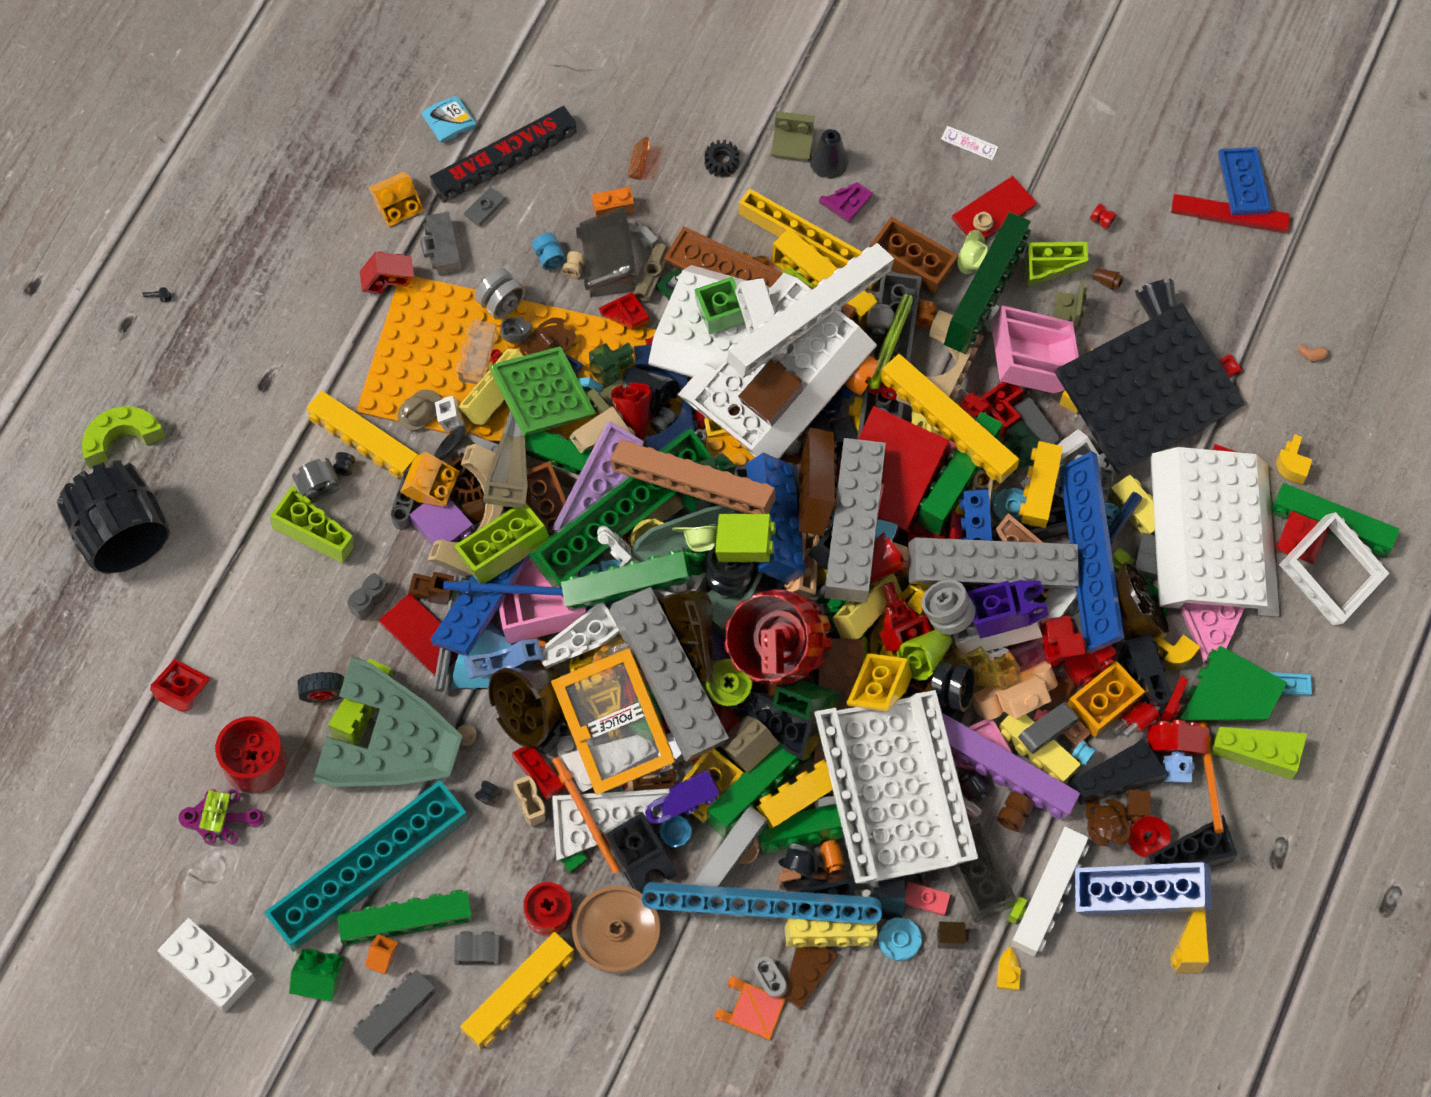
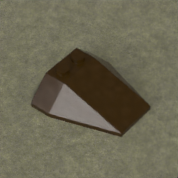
[657,590,713,682]

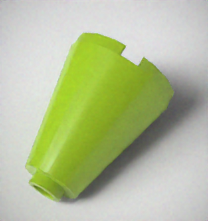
[897,630,952,680]

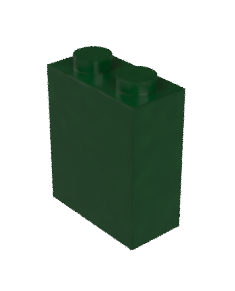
[681,454,737,513]
[772,679,840,720]

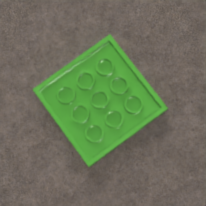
[489,346,596,436]

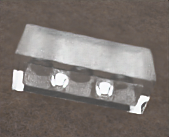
[456,320,497,385]

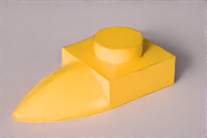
[848,397,863,437]
[996,947,1021,991]

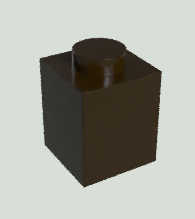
[937,921,969,949]

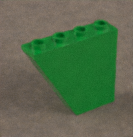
[1178,645,1287,723]

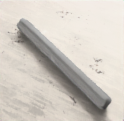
[433,576,464,692]

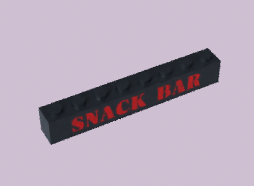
[430,105,577,203]

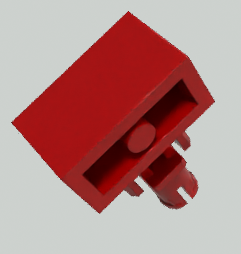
[880,582,931,651]

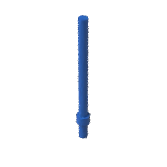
[444,580,563,596]

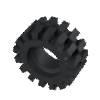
[704,140,739,178]

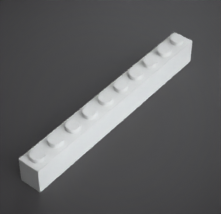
[726,243,894,378]

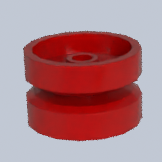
[524,882,572,936]

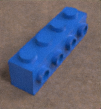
[960,490,992,541]

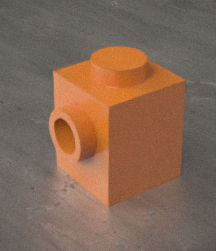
[364,934,398,975]

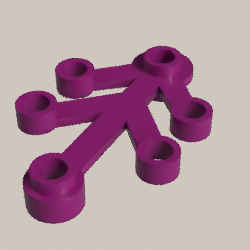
[178,789,264,845]

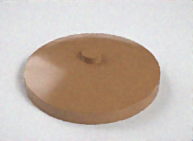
[572,886,660,974]

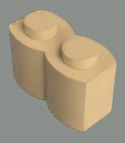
[514,776,546,827]

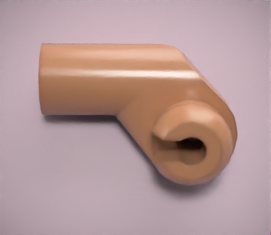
[1297,344,1328,362]

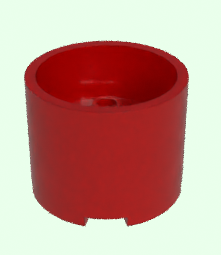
[215,716,287,794]

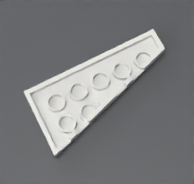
[552,789,670,862]

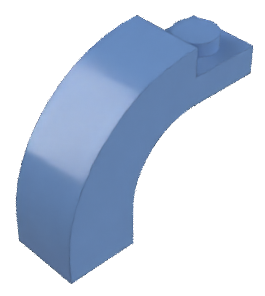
[463,638,543,679]

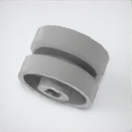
[474,268,526,320]
[922,579,975,635]

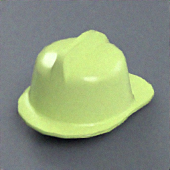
[957,230,988,274]
[672,526,718,552]

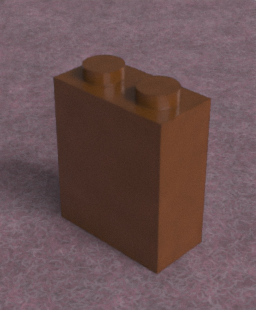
[738,359,804,427]

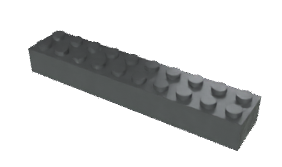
[857,272,922,439]

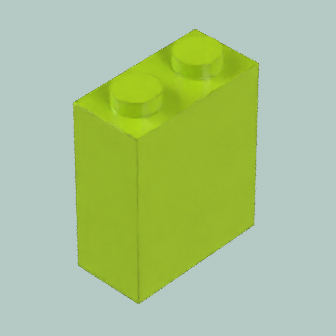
[715,514,776,562]

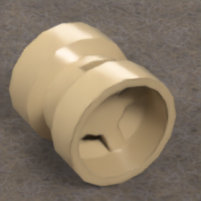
[562,251,586,279]

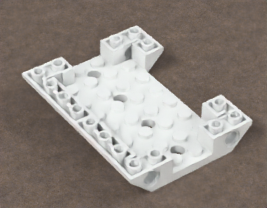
[678,273,877,459]

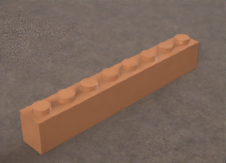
[610,440,776,514]

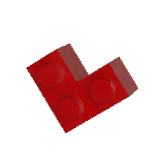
[359,251,414,294]
[980,382,1023,438]
[1039,615,1086,663]
[1062,644,1117,688]
[1147,720,1209,754]

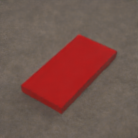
[951,175,1037,240]
[379,594,459,677]

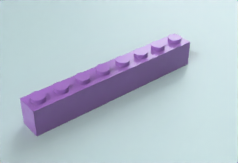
[941,712,1080,819]

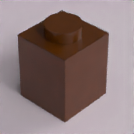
[1126,790,1151,823]

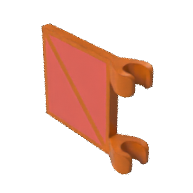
[714,976,785,1040]

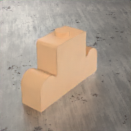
[972,659,1058,720]

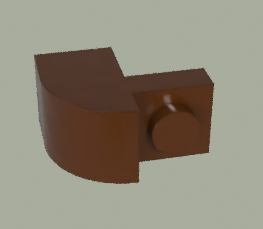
[408,572,454,604]

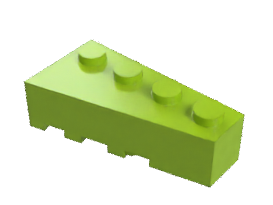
[270,485,354,564]
[328,658,393,745]
[1211,727,1307,780]

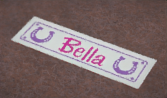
[941,126,998,160]

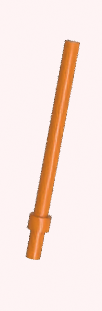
[1199,722,1224,833]
[552,756,621,874]

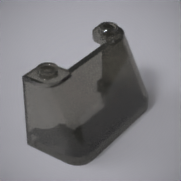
[575,207,637,297]

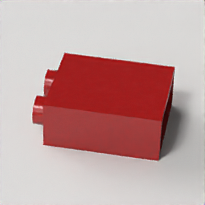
[835,406,951,540]

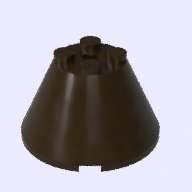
[1115,561,1170,640]
[488,668,570,748]

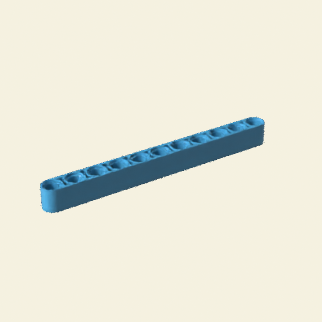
[641,882,882,924]

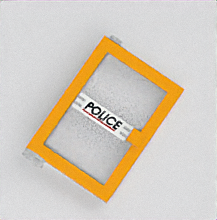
[551,642,676,795]

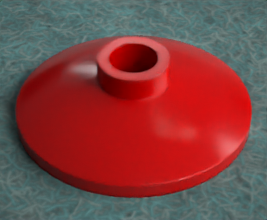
[1128,816,1171,858]

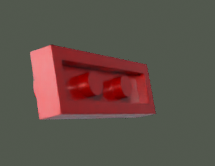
[512,746,565,800]

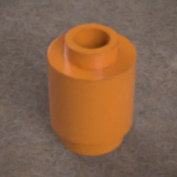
[820,840,846,873]

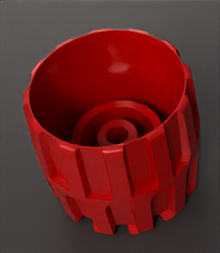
[724,590,832,685]

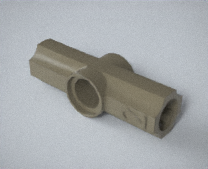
[634,243,669,302]

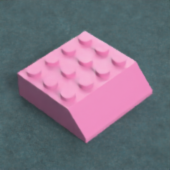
[991,305,1079,393]
[499,557,587,644]

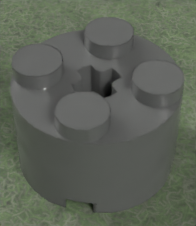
[292,458,340,503]

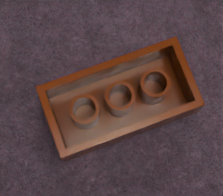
[870,217,958,295]
[525,461,566,537]

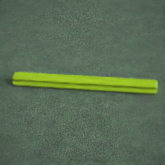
[868,294,913,389]

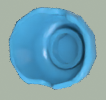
[659,815,692,848]

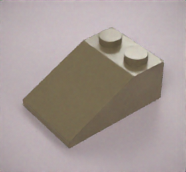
[719,715,779,773]

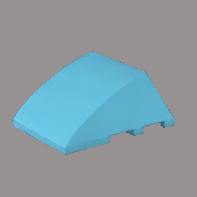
[450,622,518,690]

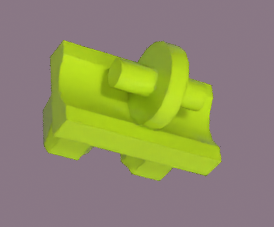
[199,790,231,833]

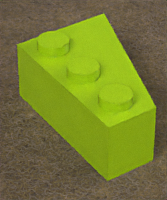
[1025,242,1088,288]

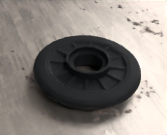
[434,426,466,460]

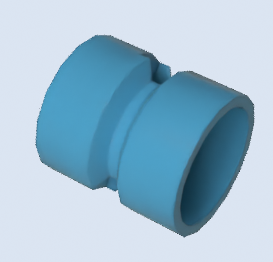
[532,232,566,270]

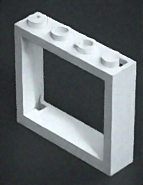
[1279,512,1389,625]

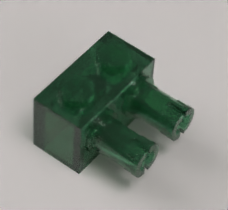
[589,343,634,388]
[1002,420,1042,473]

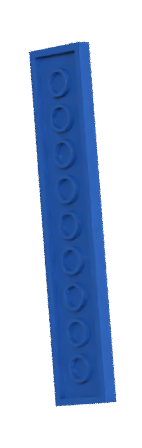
[1059,451,1124,654]

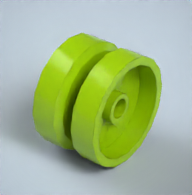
[701,659,752,706]

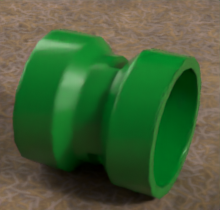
[685,548,706,575]

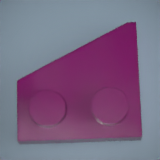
[819,182,873,223]

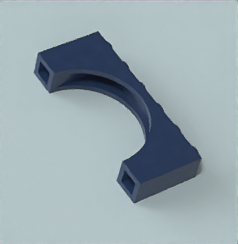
[634,344,698,451]

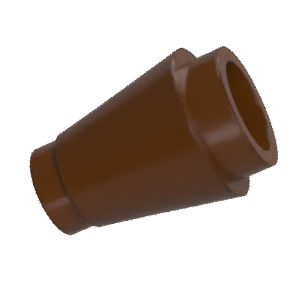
[1092,268,1123,290]

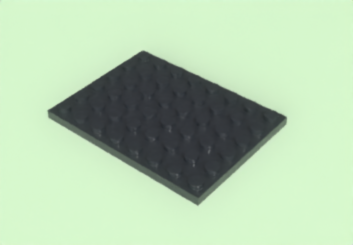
[1054,303,1246,475]

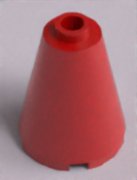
[611,382,652,440]
[870,532,909,584]

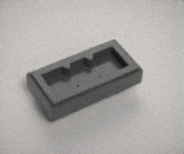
[464,187,505,227]

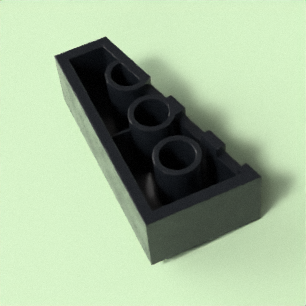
[1069,739,1168,805]
[1144,815,1238,868]
[873,876,905,919]

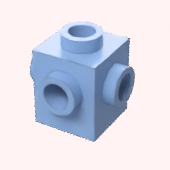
[1162,752,1195,783]

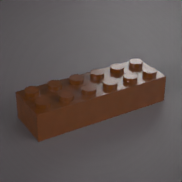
[799,427,837,536]
[813,639,864,766]

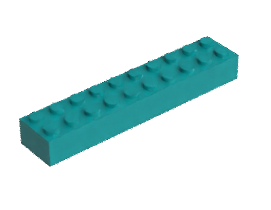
[264,780,468,952]

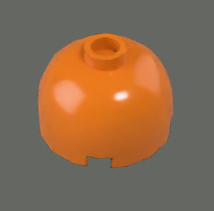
[844,355,878,395]

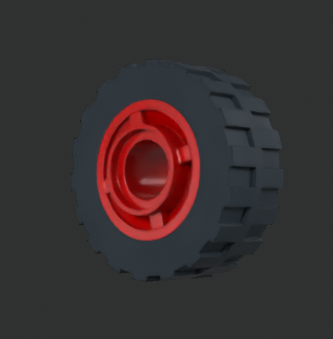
[297,672,344,703]

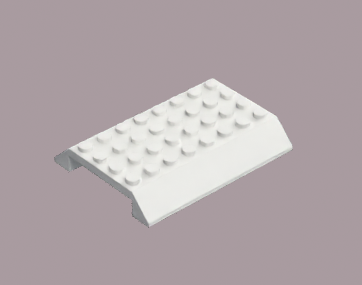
[648,265,842,377]
[1151,447,1280,617]
[814,690,978,883]

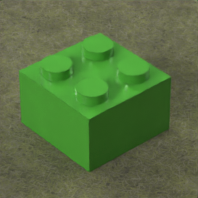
[694,276,745,335]

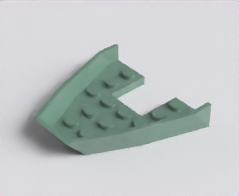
[631,505,763,637]
[313,655,462,787]

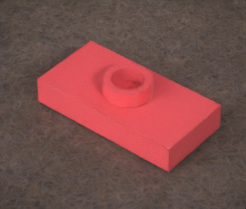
[905,882,950,916]

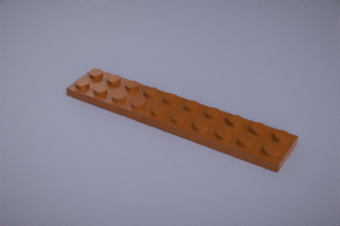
[664,226,856,319]

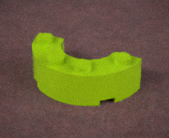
[82,406,166,469]

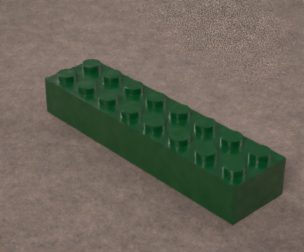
[944,212,1031,354]

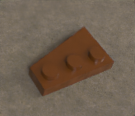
[782,946,837,1010]

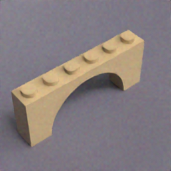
[896,310,984,406]
[569,406,683,522]
[428,444,504,577]

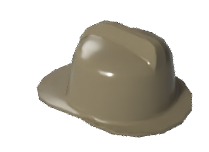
[398,390,442,430]

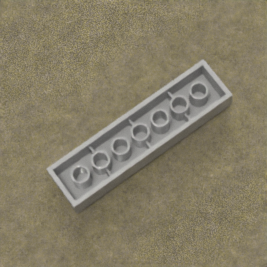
[825,438,886,603]
[909,538,1079,590]
[609,587,729,762]

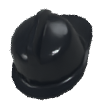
[778,843,829,880]

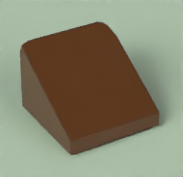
[462,499,485,525]

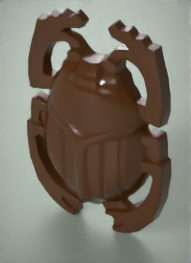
[519,317,575,356]
[1085,800,1130,846]

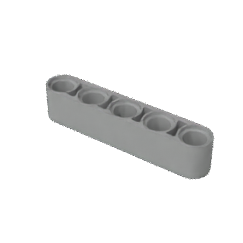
[693,806,768,887]

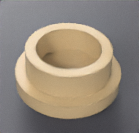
[973,212,993,231]
[457,725,477,746]

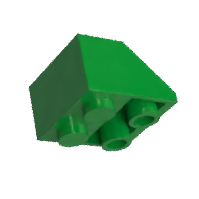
[289,949,345,1002]

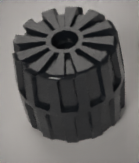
[57,460,170,574]

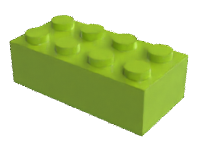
[454,503,549,583]

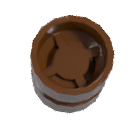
[996,792,1035,832]

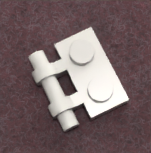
[597,526,632,563]

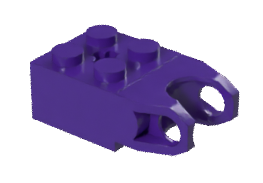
[967,580,1049,639]
[645,768,721,823]

